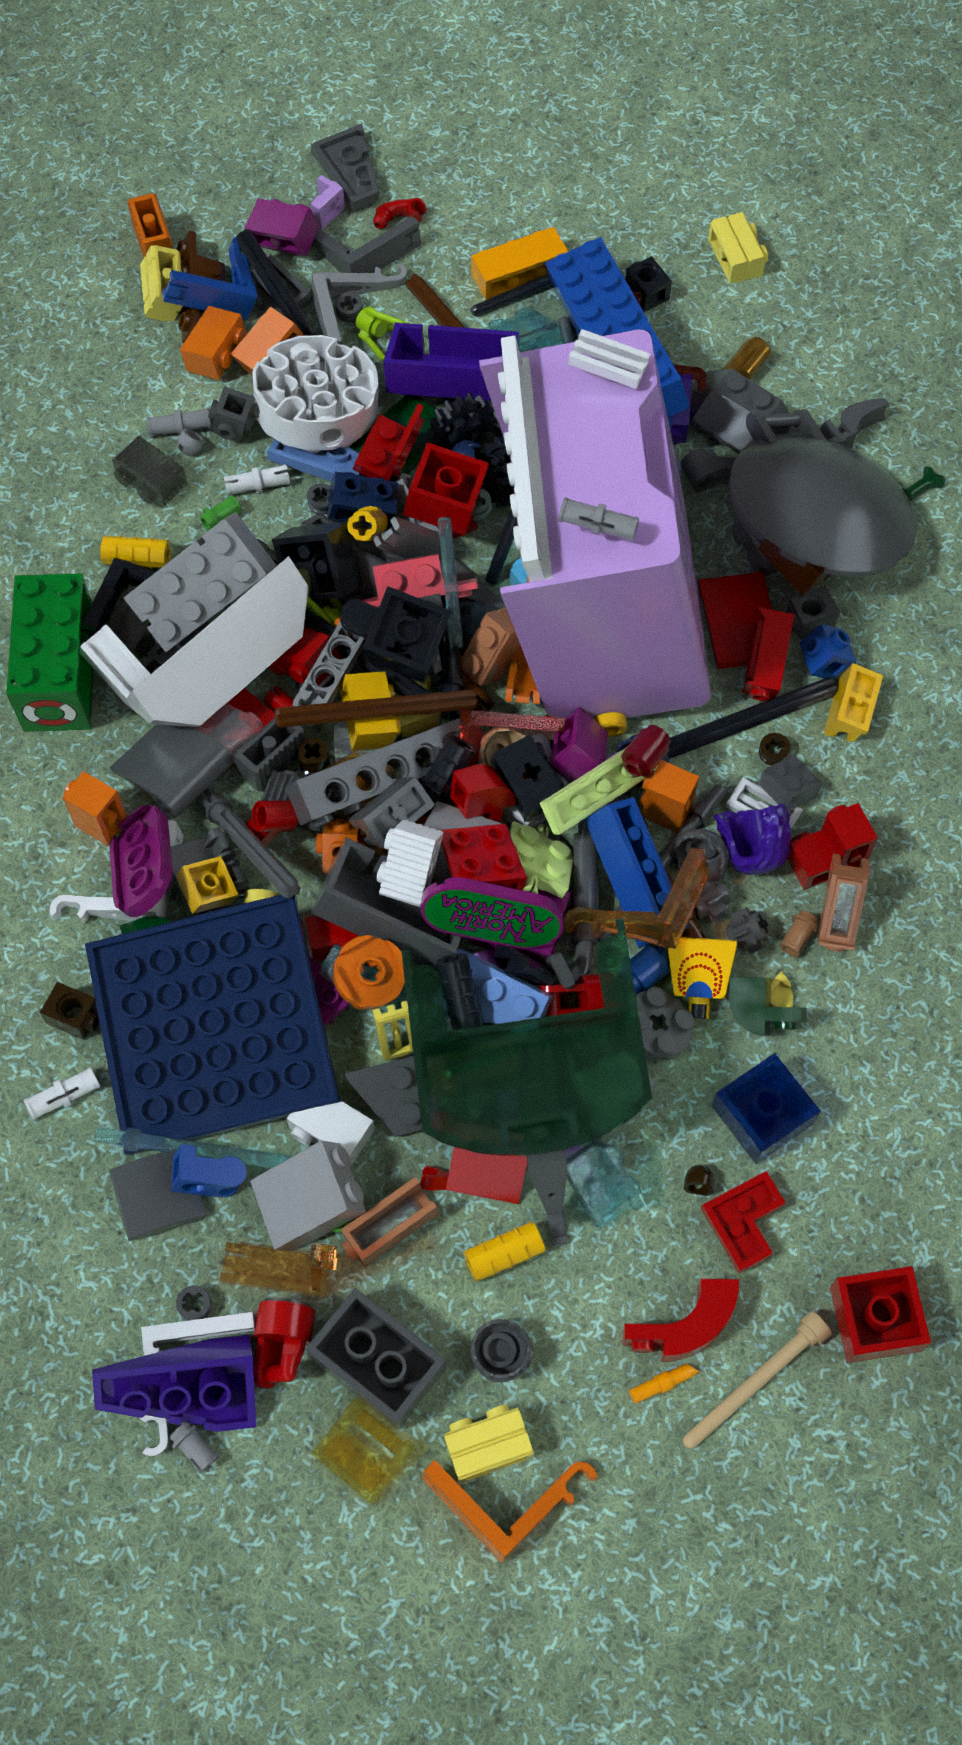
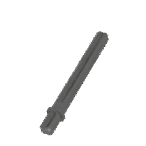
[197,788,301,899]

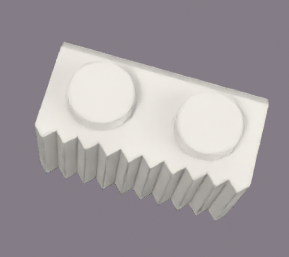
[377,820,443,907]

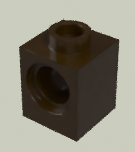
[39,982,100,1040]

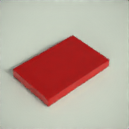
[698,572,772,669]

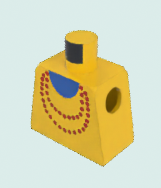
[667,936,737,1019]

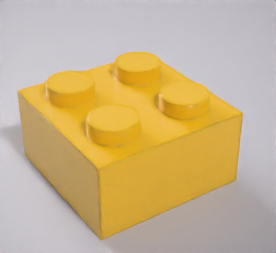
[175,856,238,914]

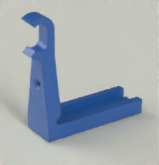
[162,237,257,320]

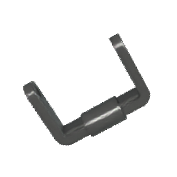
[544,952,575,1009]

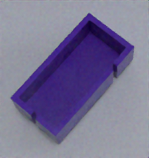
[383,322,519,401]

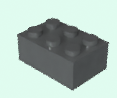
[305,1288,447,1431]

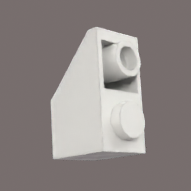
[287,1102,375,1166]

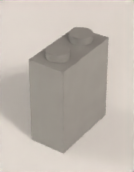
[250,1140,366,1251]

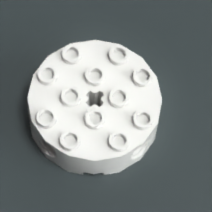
[252,335,379,453]

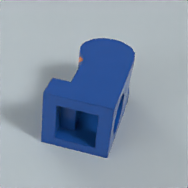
[171,1144,247,1197]

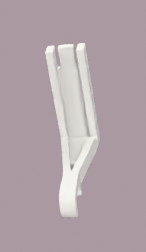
[50,820,184,924]
[139,1312,256,1456]

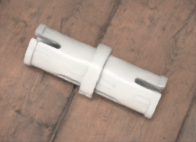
[224,464,290,497]
[23,1067,101,1120]

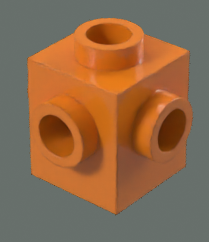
[316,818,367,873]

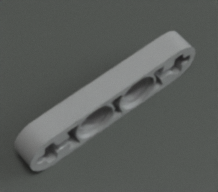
[293,622,366,726]

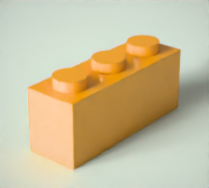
[471,226,568,300]

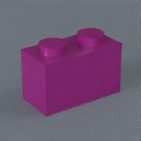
[244,198,320,256]
[550,707,608,782]

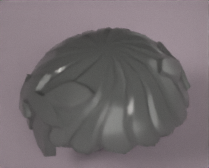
[673,828,729,883]
[470,1319,533,1382]

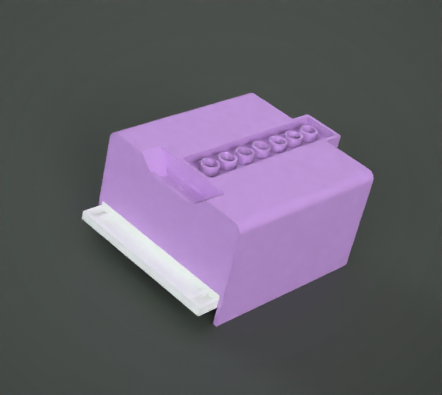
[479,329,711,729]

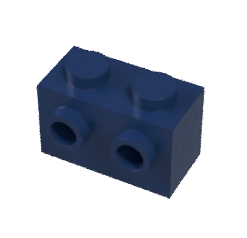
[327,471,398,531]

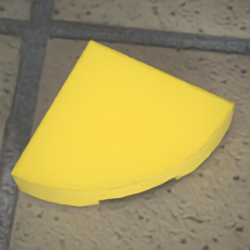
[771,972,793,1007]

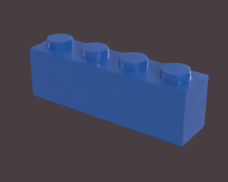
[584,797,689,949]

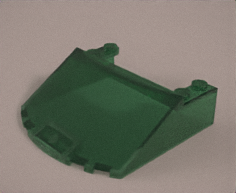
[401,918,652,1156]

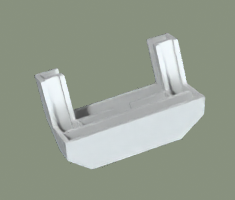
[79,556,308,727]

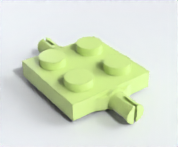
[508,821,573,899]

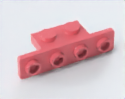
[361,553,478,606]

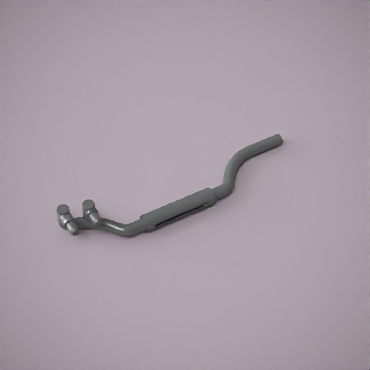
[526,732,599,1087]

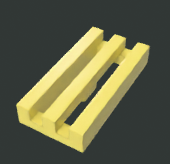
[372,1000,418,1061]

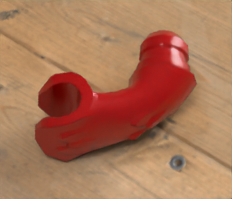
[373,198,427,229]

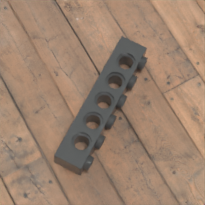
[285,712,484,827]

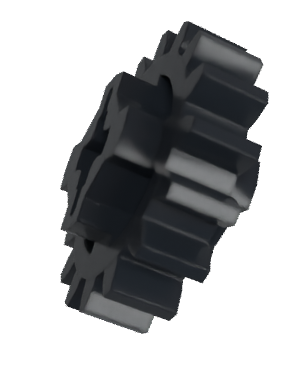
[427,393,496,450]

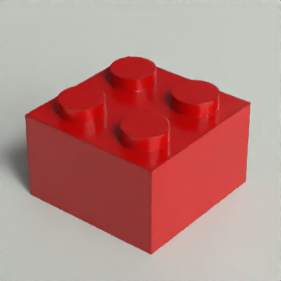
[403,442,489,536]
[830,1266,931,1364]

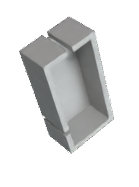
[124,512,277,652]

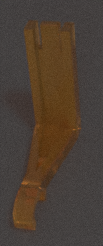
[564,848,710,949]
[220,1242,339,1298]

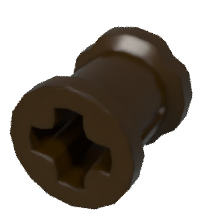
[298,737,330,776]

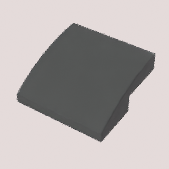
[109,1148,207,1241]

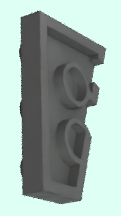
[311,124,379,211]

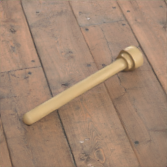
[683,1311,832,1449]

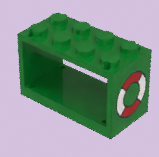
[6,573,94,732]

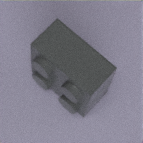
[758,755,822,811]

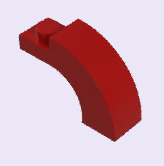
[622,1279,739,1362]

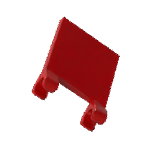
[420,1112,527,1204]

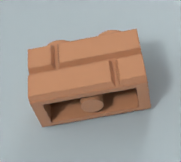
[461,607,520,686]

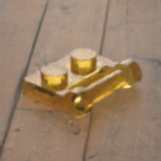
[311,1397,417,1506]

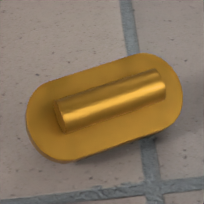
[722,337,771,380]

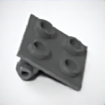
[171,827,249,912]

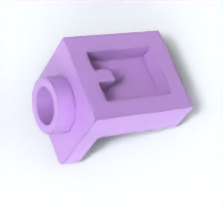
[311,175,345,229]

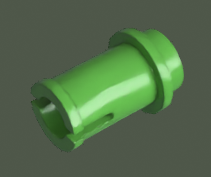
[199,495,242,531]

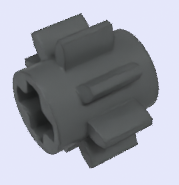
[686,877,731,923]
[726,907,771,954]

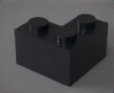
[272,522,363,600]

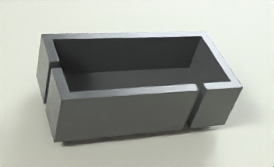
[311,837,461,973]

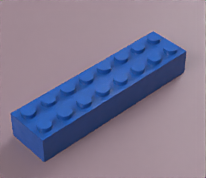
[545,237,690,417]

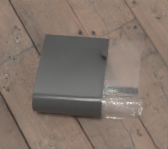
[110,703,263,819]

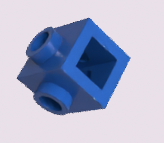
[799,624,857,680]

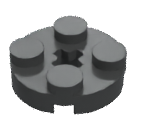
[621,987,695,1061]

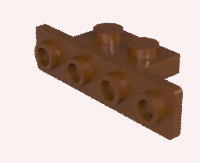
[176,231,226,343]

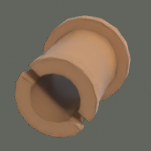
[779,911,819,958]

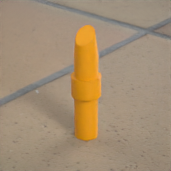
[628,1363,700,1404]

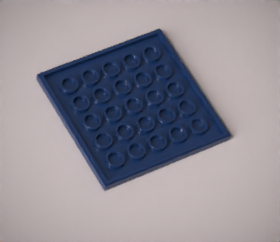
[85,894,341,1155]

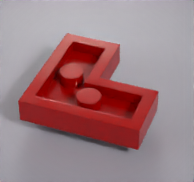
[701,1171,786,1274]

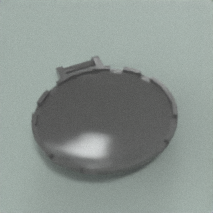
[728,409,917,577]

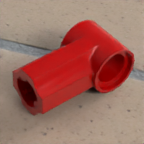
[245,800,298,846]

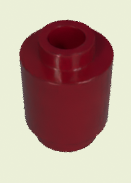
[621,725,671,777]

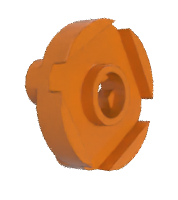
[333,935,407,1010]

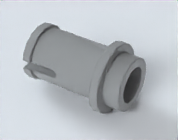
[170,1422,219,1474]

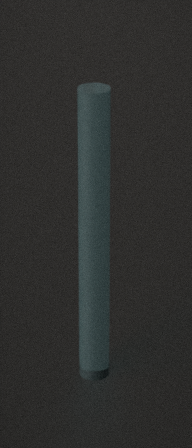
[438,517,464,649]

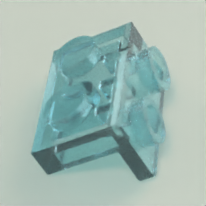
[566,1139,644,1229]

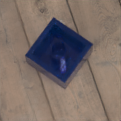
[712,1053,821,1164]

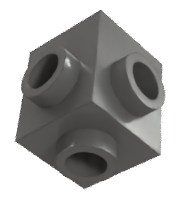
[208,386,255,442]

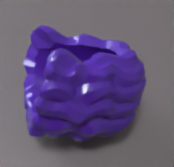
[714,803,791,875]

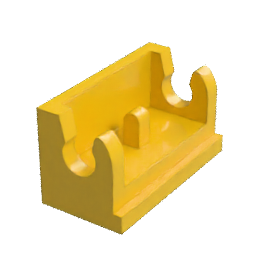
[823,663,883,742]

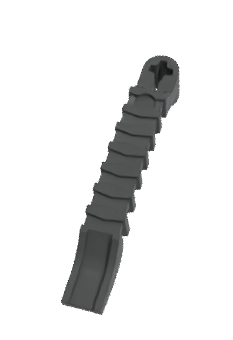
[680,398,890,492]

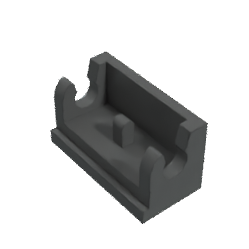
[348,777,435,848]

